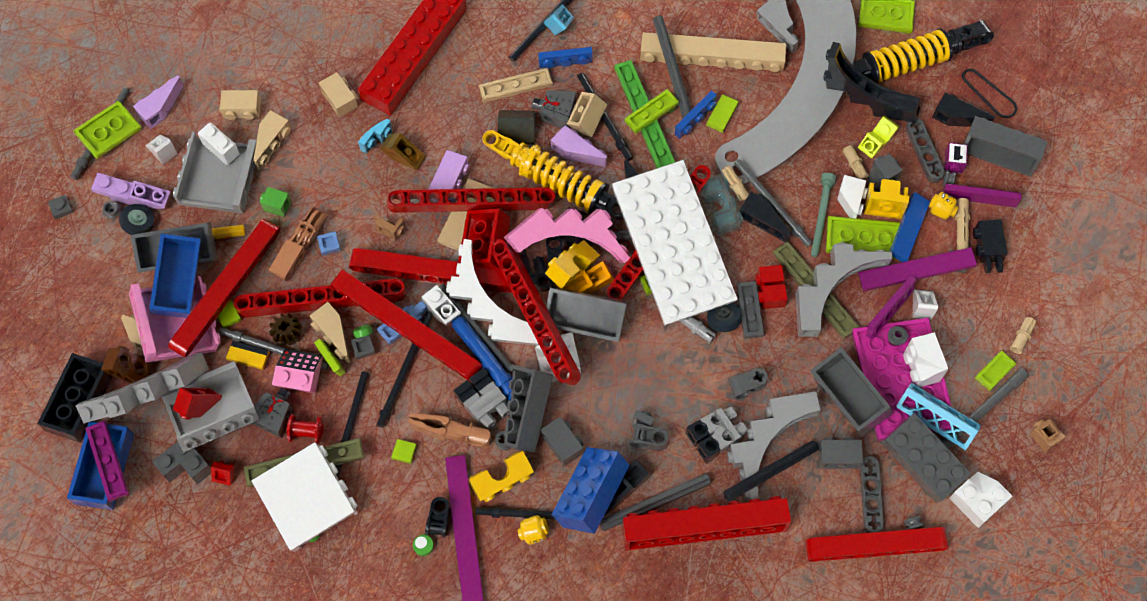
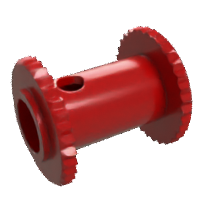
[287,414,324,444]

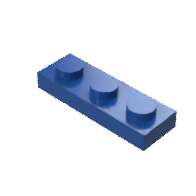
[538,47,592,68]
[675,90,717,139]

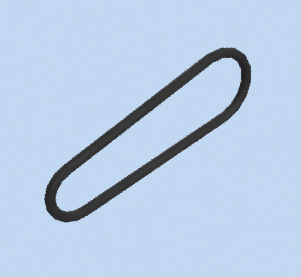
[962,69,1017,118]

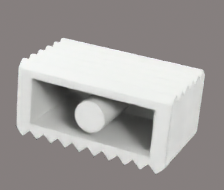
[198,123,240,165]

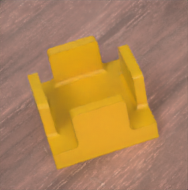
[864,179,909,219]

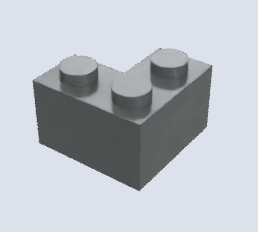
[152,441,211,484]

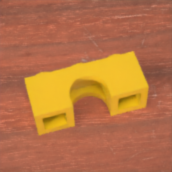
[545,240,600,289]
[468,450,534,502]

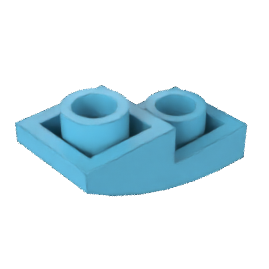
[358,119,393,154]

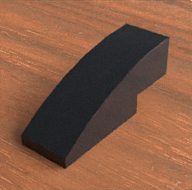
[604,459,652,516]

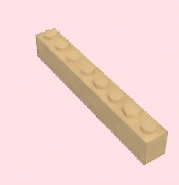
[640,32,786,72]

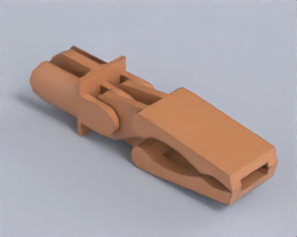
[269,207,328,281]
[408,413,492,448]

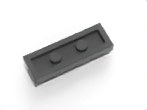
[736,281,764,339]

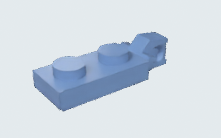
[377,301,428,345]

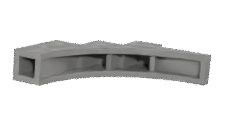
[795,242,892,337]
[76,352,209,423]
[727,392,821,503]

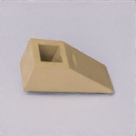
[253,110,291,170]
[310,302,350,363]

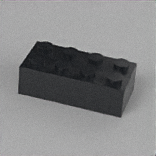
[37,353,113,443]

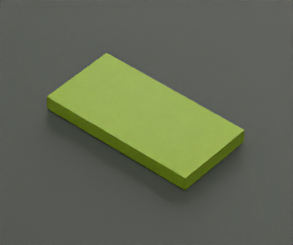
[826,216,900,259]

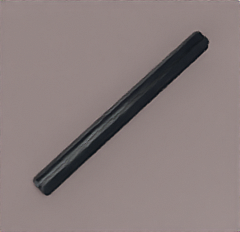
[723,440,819,502]

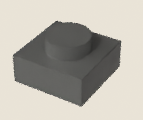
[48,194,73,219]
[351,335,375,360]
[633,410,655,427]

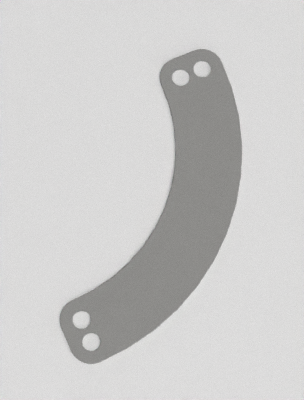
[715,0,856,184]

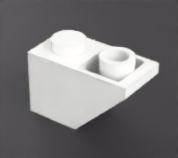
[837,175,868,218]
[421,285,461,325]

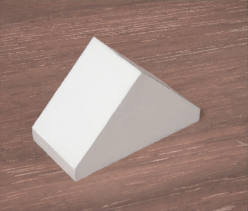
[145,135,178,165]
[912,289,938,320]

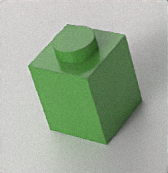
[260,187,292,217]

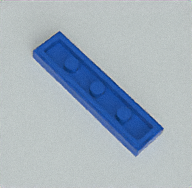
[889,192,930,262]

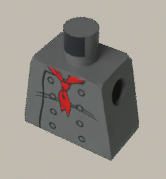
[532,90,576,129]
[251,388,293,439]

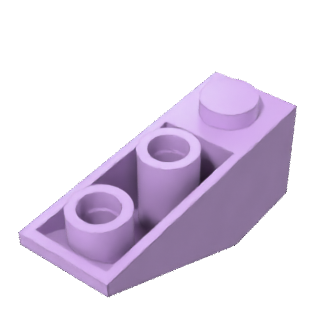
[133,75,184,129]
[551,126,607,167]

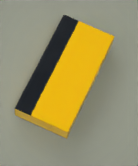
[226,341,270,370]

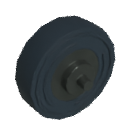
[707,303,742,332]

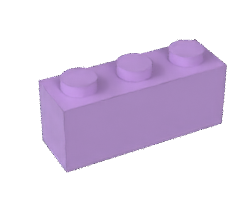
[429,150,470,203]

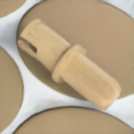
[842,145,868,180]
[722,165,749,201]
[1010,317,1036,354]

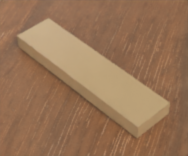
[479,68,553,103]

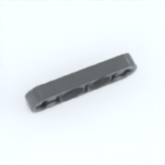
[906,118,944,183]
[860,456,883,533]

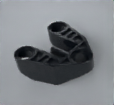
[519,236,563,292]

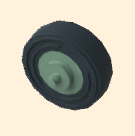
[119,204,154,235]

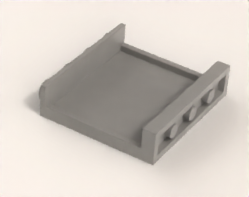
[173,132,257,214]
[161,361,260,452]

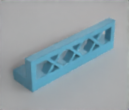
[896,382,981,450]

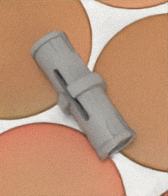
[679,317,717,344]

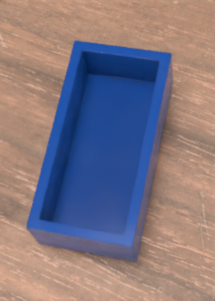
[149,233,201,318]
[67,422,134,510]
[551,447,630,534]

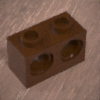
[101,346,151,384]

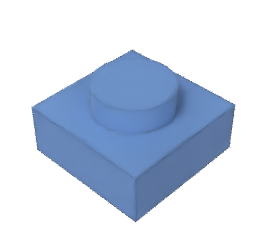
[317,232,341,256]

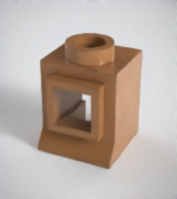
[1030,419,1066,453]

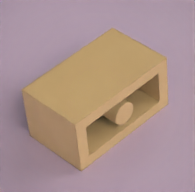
[319,72,358,118]
[220,90,261,120]
[567,92,607,137]

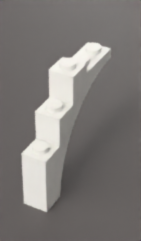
[446,239,538,346]

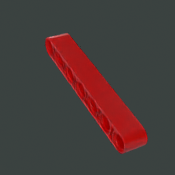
[805,527,949,562]

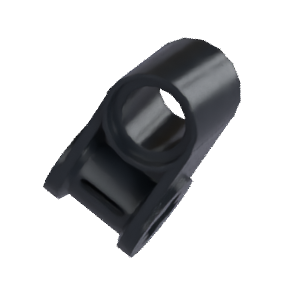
[425,497,451,538]

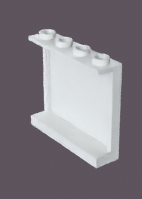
[252,443,358,552]

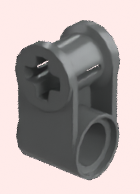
[728,368,768,399]
[629,424,668,451]

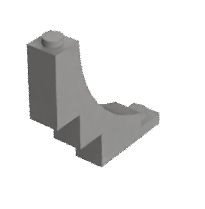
[757,0,798,54]

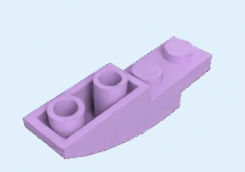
[91,173,170,209]

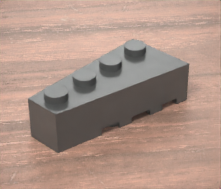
[504,364,553,452]

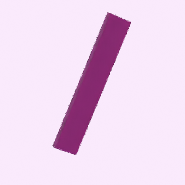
[858,247,977,292]

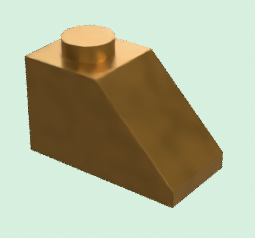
[380,133,426,170]

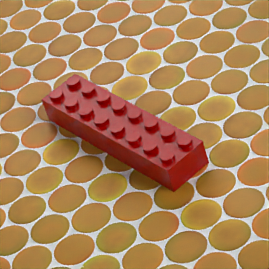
[357,0,467,116]
[622,496,791,551]

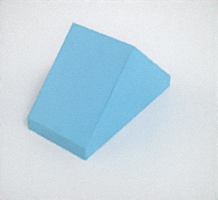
[543,4,574,35]

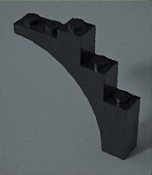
[823,42,921,123]

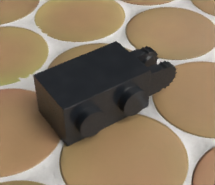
[973,219,1008,273]

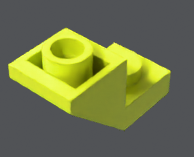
[858,116,900,158]

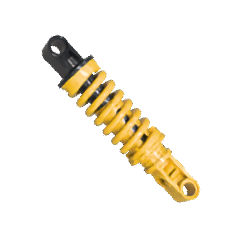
[482,130,624,220]

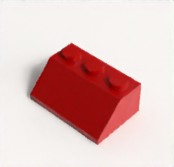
[458,209,510,267]

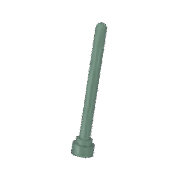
[811,173,836,257]

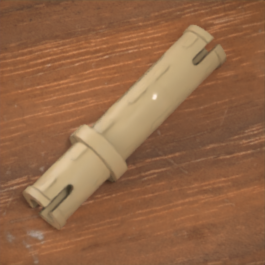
[955,198,970,250]

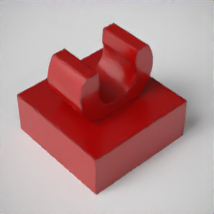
[211,460,234,486]

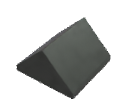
[498,110,536,145]

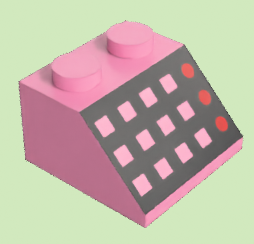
[272,349,323,393]

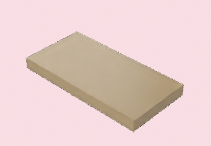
[437,178,494,251]

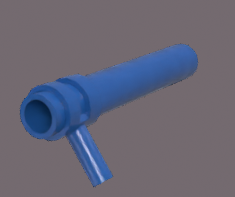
[451,315,513,401]

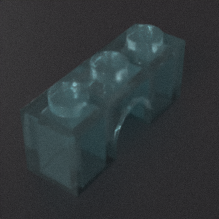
[701,174,742,236]

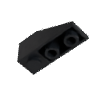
[932,92,995,127]

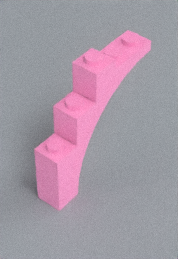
[504,208,630,263]

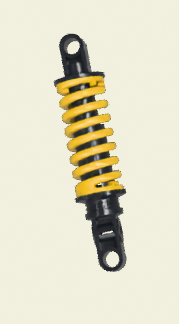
[853,20,994,84]

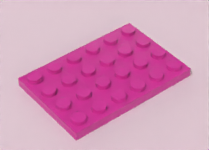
[852,318,957,441]

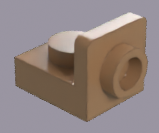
[375,217,406,241]

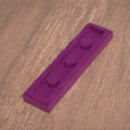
[942,183,1021,208]
[866,276,916,339]
[85,421,129,502]

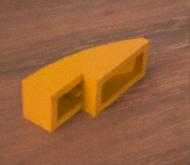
[557,261,615,294]

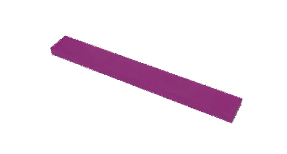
[445,455,484,601]

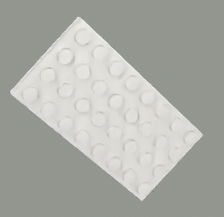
[612,160,738,326]

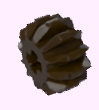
[269,313,302,346]

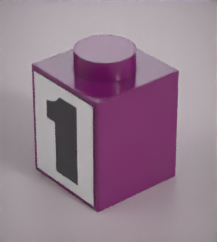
[944,143,968,173]

